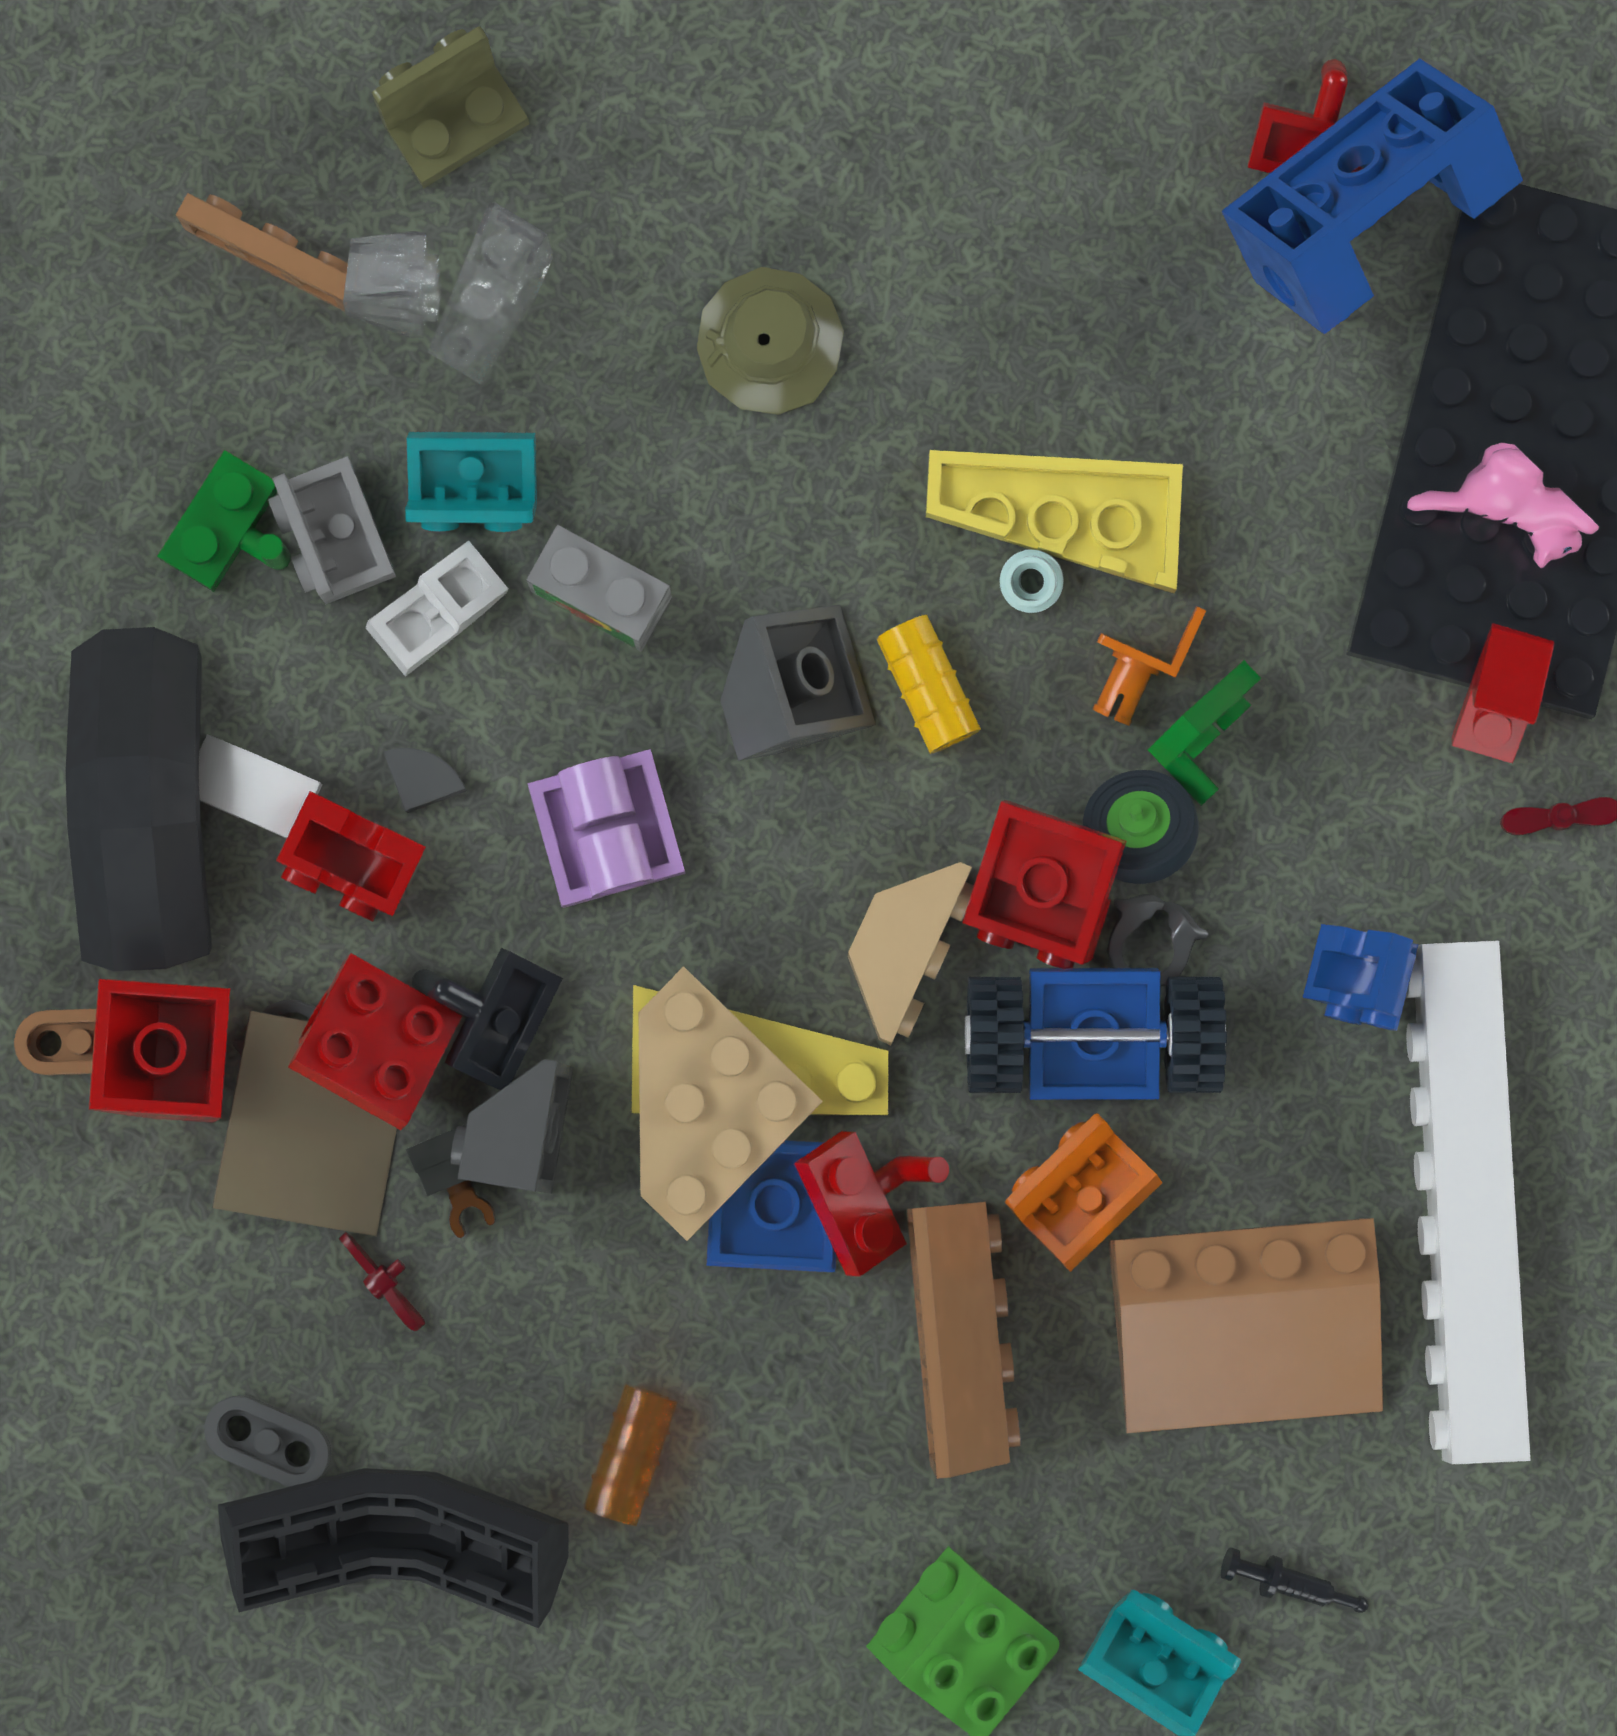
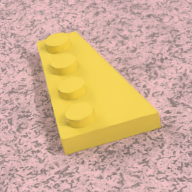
[926,450,1183,593]

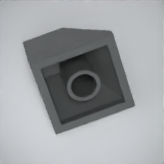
[720,605,876,761]
[451,1059,574,1194]

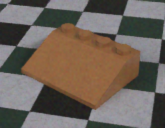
[907,1202,1020,1479]
[1108,1218,1383,1433]

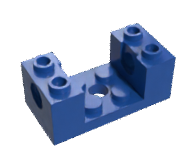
[1222,58,1523,334]

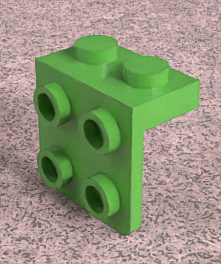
[866,1546,1059,1736]

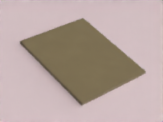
[212,1011,397,1236]

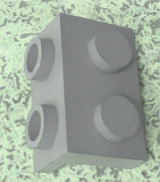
[268,456,396,604]

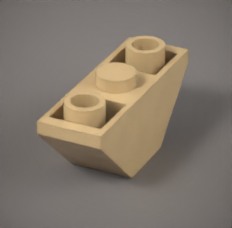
[848,862,974,1046]

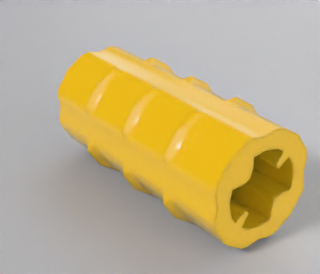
[877,615,981,754]

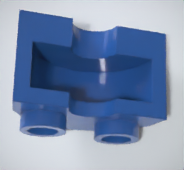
[1303,924,1419,1031]

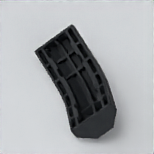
[66,627,212,971]
[218,1468,569,1628]

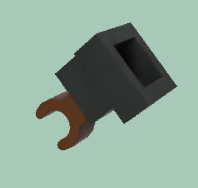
[406,1124,496,1238]

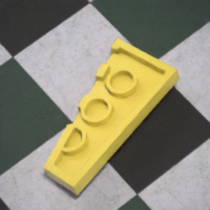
[632,985,888,1116]

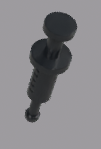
[1221,1547,1369,1613]

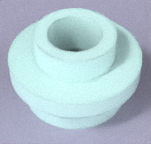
[1000,549,1064,613]

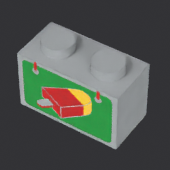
[526,525,672,652]

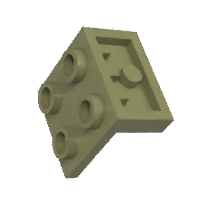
[372,26,530,189]

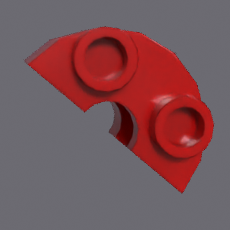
[276,791,426,922]

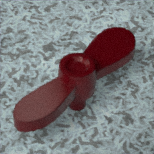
[1500,797,1617,836]
[338,1232,425,1331]

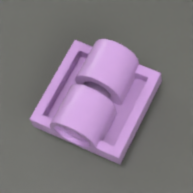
[527,749,686,908]

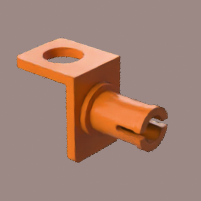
[1092,606,1206,726]

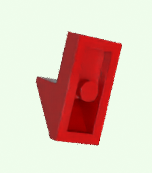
[1452,623,1554,764]

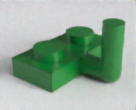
[157,450,291,592]
[1148,660,1262,806]

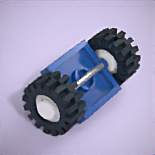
[965,968,1227,1100]

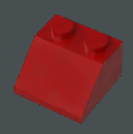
[89,979,230,1123]

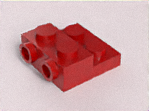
[962,800,1127,969]

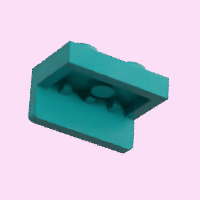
[405,432,537,532]
[1078,1590,1241,1736]

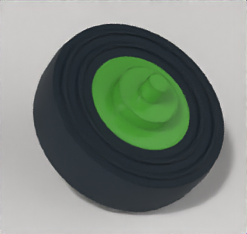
[1082,770,1199,884]

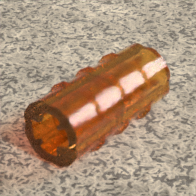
[583,1383,678,1526]

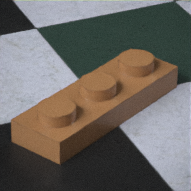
[176,193,362,315]

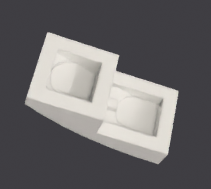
[366,541,509,677]
[199,734,322,839]

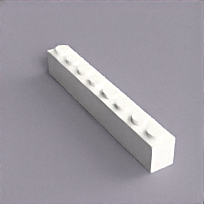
[1406,941,1531,1464]

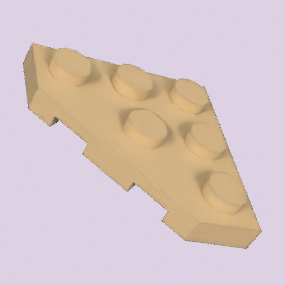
[638,966,823,1241]

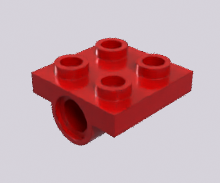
[288,953,462,1130]

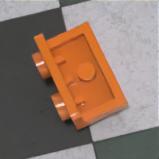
[1005,1113,1162,1272]

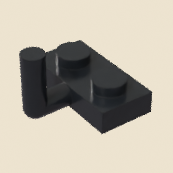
[412,948,563,1091]

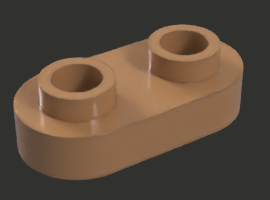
[14,1009,96,1076]

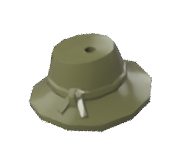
[697,267,844,415]

